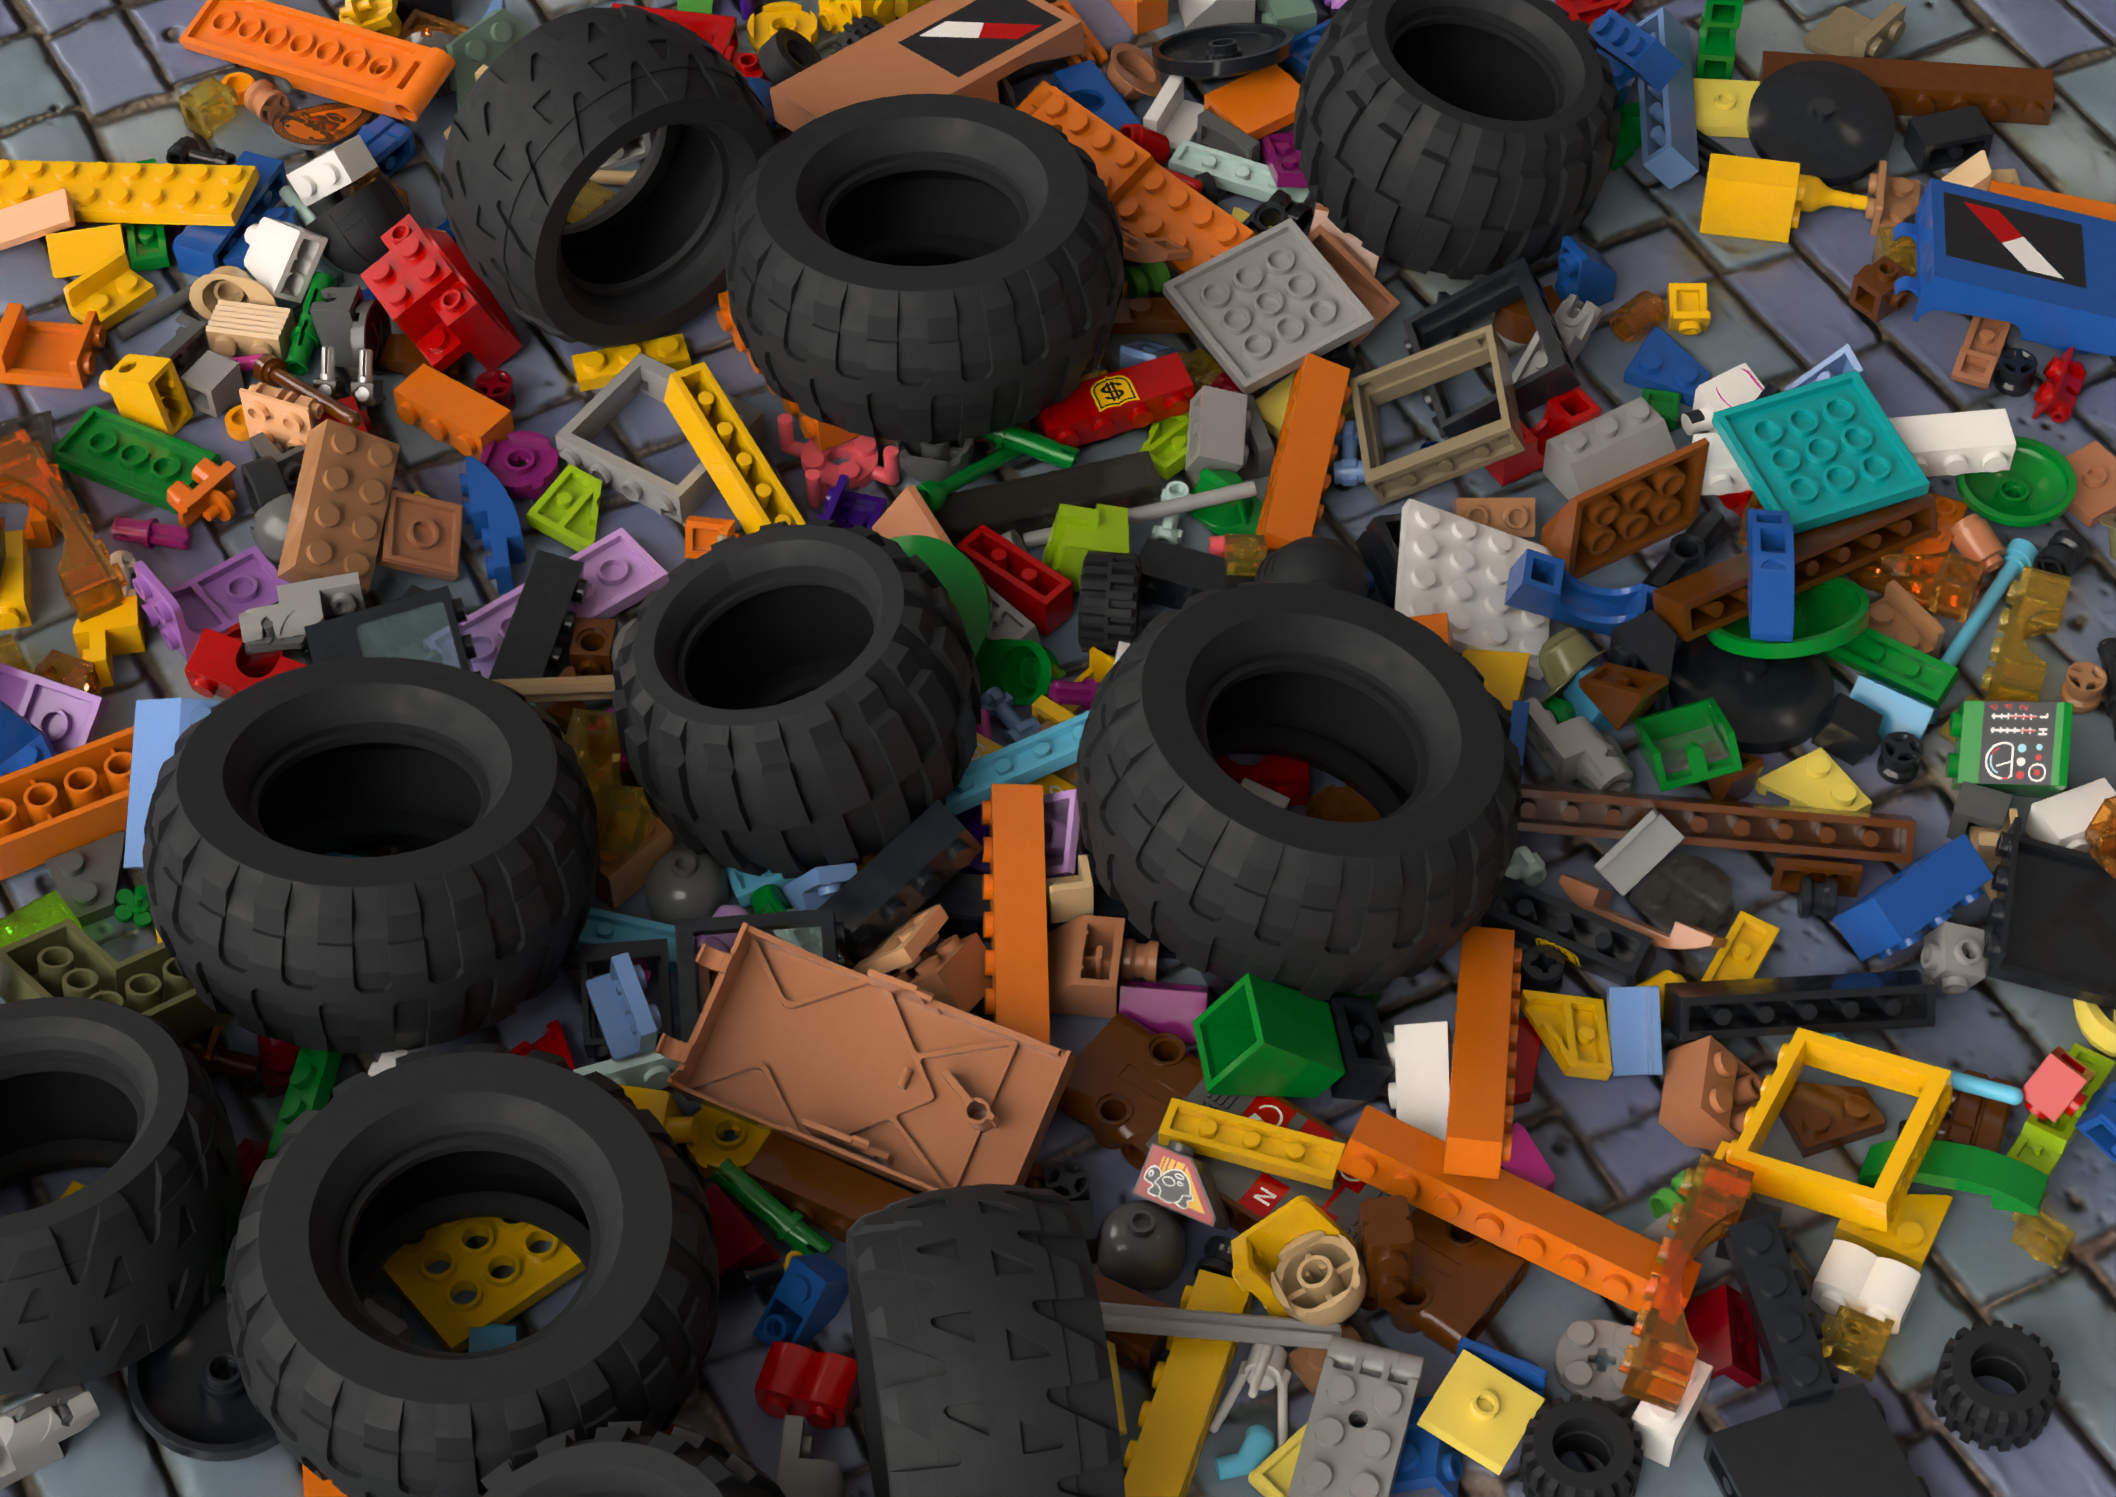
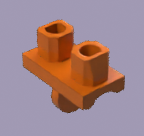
[166,457,238,529]

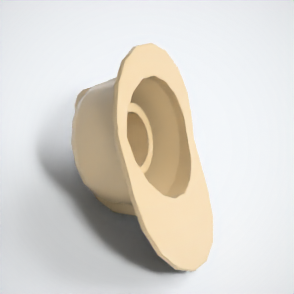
[189,265,278,320]

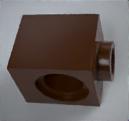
[569,617,618,676]

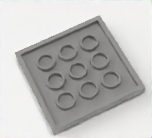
[1162,218,1375,395]

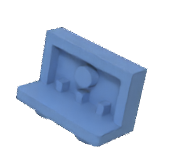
[585,952,662,1062]

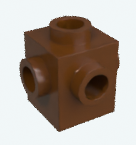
[1849,256,1913,323]

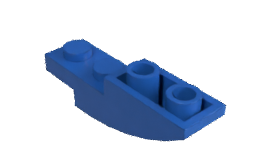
[459,456,527,595]
[1746,509,1795,642]

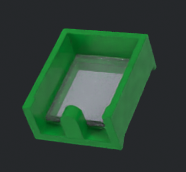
[1633,697,1743,792]

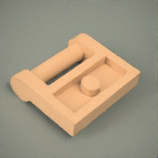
[852,904,949,976]

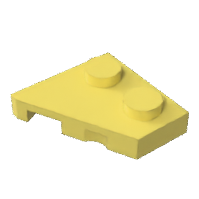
[1755,747,1873,812]

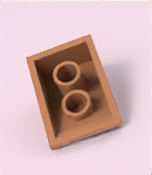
[1307,224,1400,349]

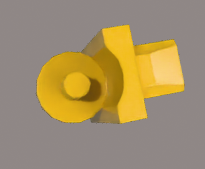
[339,0,402,37]

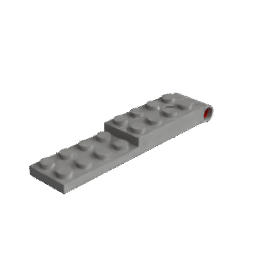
[1287,1335,1425,1497]

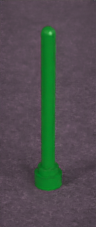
[915,431,1041,513]

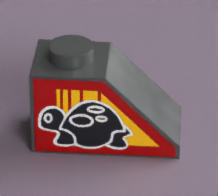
[1132,1139,1230,1231]

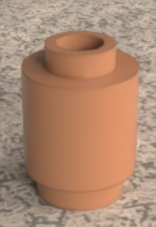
[1950,513,2007,575]

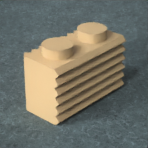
[206,299,296,361]

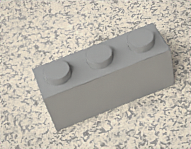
[1543,396,1676,501]

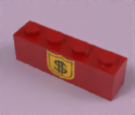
[1034,352,1194,448]

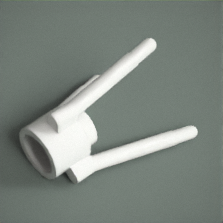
[1209,1343,1291,1448]

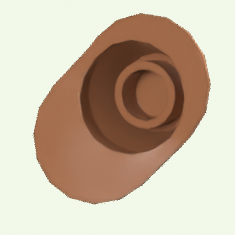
[1106,43,1162,101]

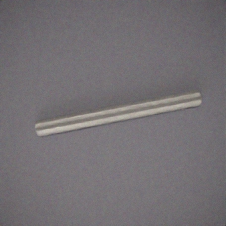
[1100,1302,1342,1349]

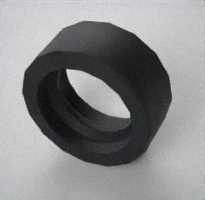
[241,455,289,514]

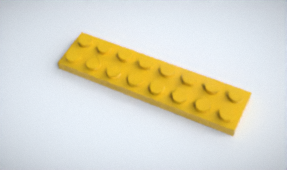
[0,159,260,226]

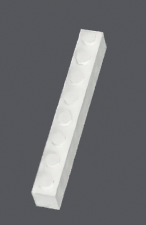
[1692,408,2017,496]

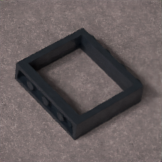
[1402,257,1581,439]
[675,908,847,1101]

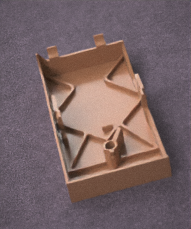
[655,922,1077,1193]

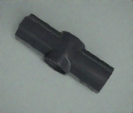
[1642,510,1731,588]

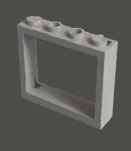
[555,353,766,524]

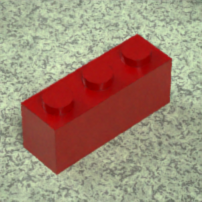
[955,524,1073,637]

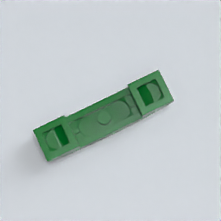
[1858,1140,2050,1216]

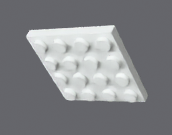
[1394,498,1552,681]

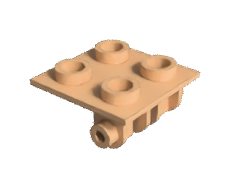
[239,382,324,452]

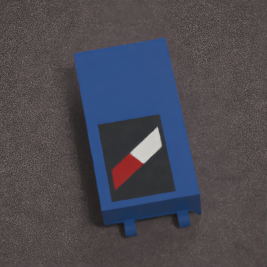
[1893,178,2116,357]

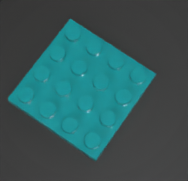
[1712,370,1930,534]

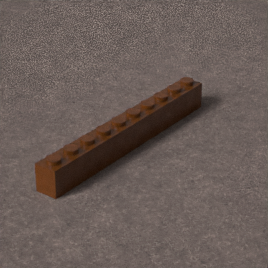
[1517,784,1916,864]
[744,1131,1174,1375]

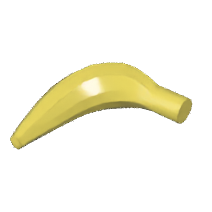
[2073,999,2116,1058]

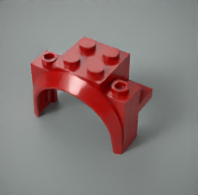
[360,214,522,373]

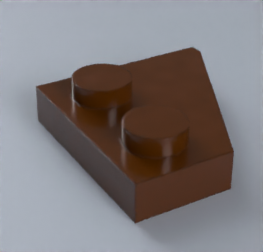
[1779,1082,1886,1158]

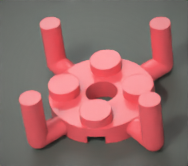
[777,413,900,509]

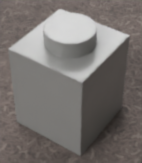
[180,350,245,418]

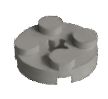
[1554,1319,1649,1407]

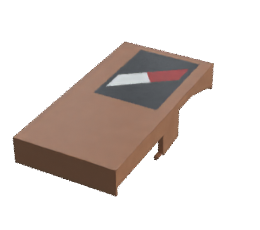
[770,0,1085,131]

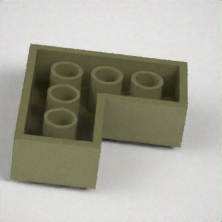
[0,918,235,1042]

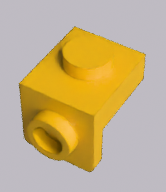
[1667,283,1711,335]

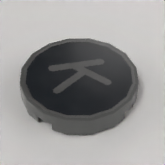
[350,300,392,375]

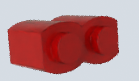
[754,1341,859,1429]

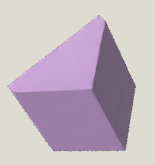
[1043,789,1085,879]

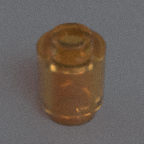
[1610,291,1666,342]

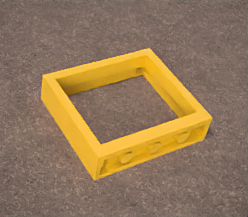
[1726,1027,1953,1233]

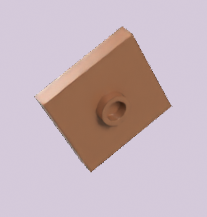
[2064,440,2116,529]
[378,489,463,582]

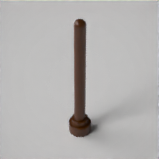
[253,354,362,428]

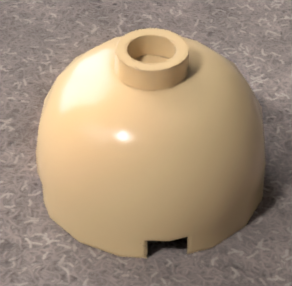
[1270,1231,1368,1327]

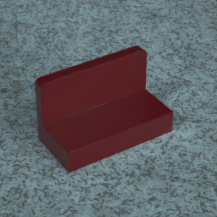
[1682,1284,1762,1389]

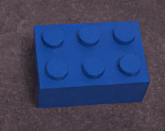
[1832,833,1994,962]

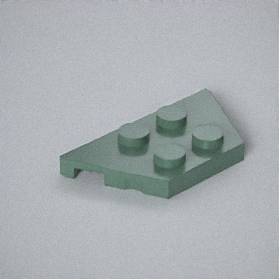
[446,8,533,119]

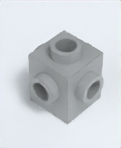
[1921,921,1988,994]

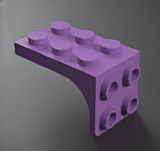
[132,545,289,662]
[0,663,110,755]

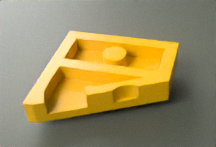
[1519,989,1613,1081]

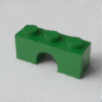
[1695,0,1744,80]

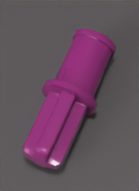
[112,515,193,550]
[1048,678,1101,711]

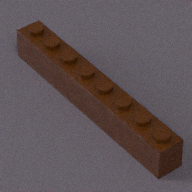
[1759,51,2055,125]
[1652,494,1938,642]

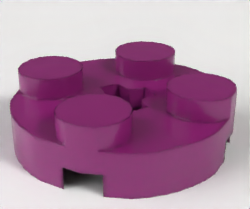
[480,431,560,500]

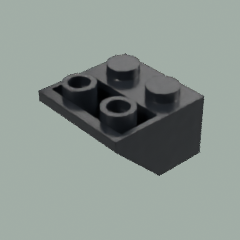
[1607,609,1677,717]

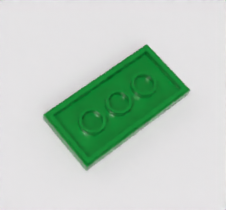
[48,405,222,515]

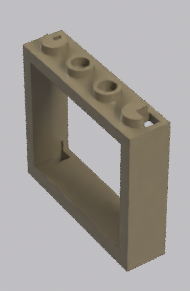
[1349,324,1526,506]

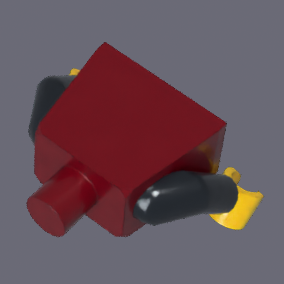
[704,1176,803,1297]

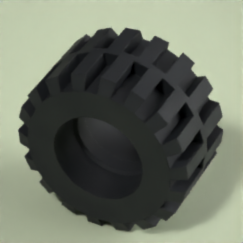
[1078,551,1142,654]
[1932,1320,2061,1452]
[1518,1395,1644,1497]

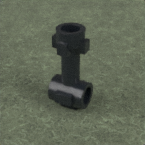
[166,136,236,165]

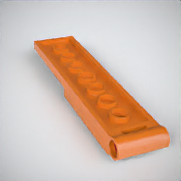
[178,0,456,122]
[1015,80,1256,274]

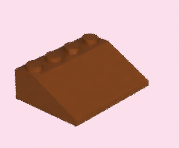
[1540,438,1710,579]

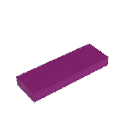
[1259,132,1308,188]

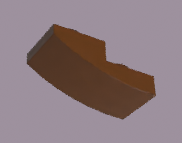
[378,334,464,380]

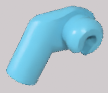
[1214,1424,1275,1481]

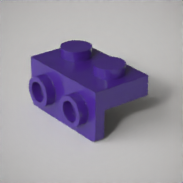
[816,474,887,530]

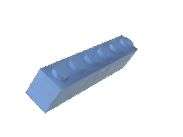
[1636,7,1699,190]

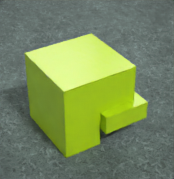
[1042,503,1129,592]

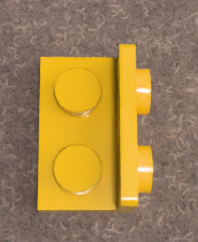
[63,250,157,331]

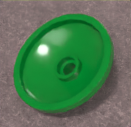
[1955,436,2077,527]

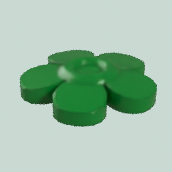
[114,884,152,928]

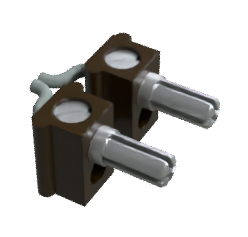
[313,346,386,410]

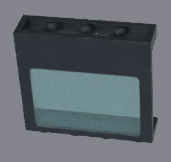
[304,585,482,676]

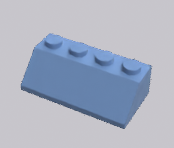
[123,698,221,870]

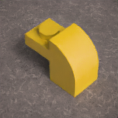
[72,595,145,688]

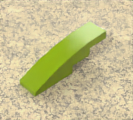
[2006,1043,2116,1178]

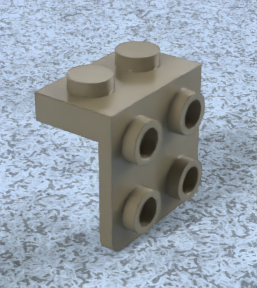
[1804,1,1906,58]

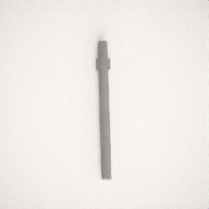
[1023,480,1257,549]

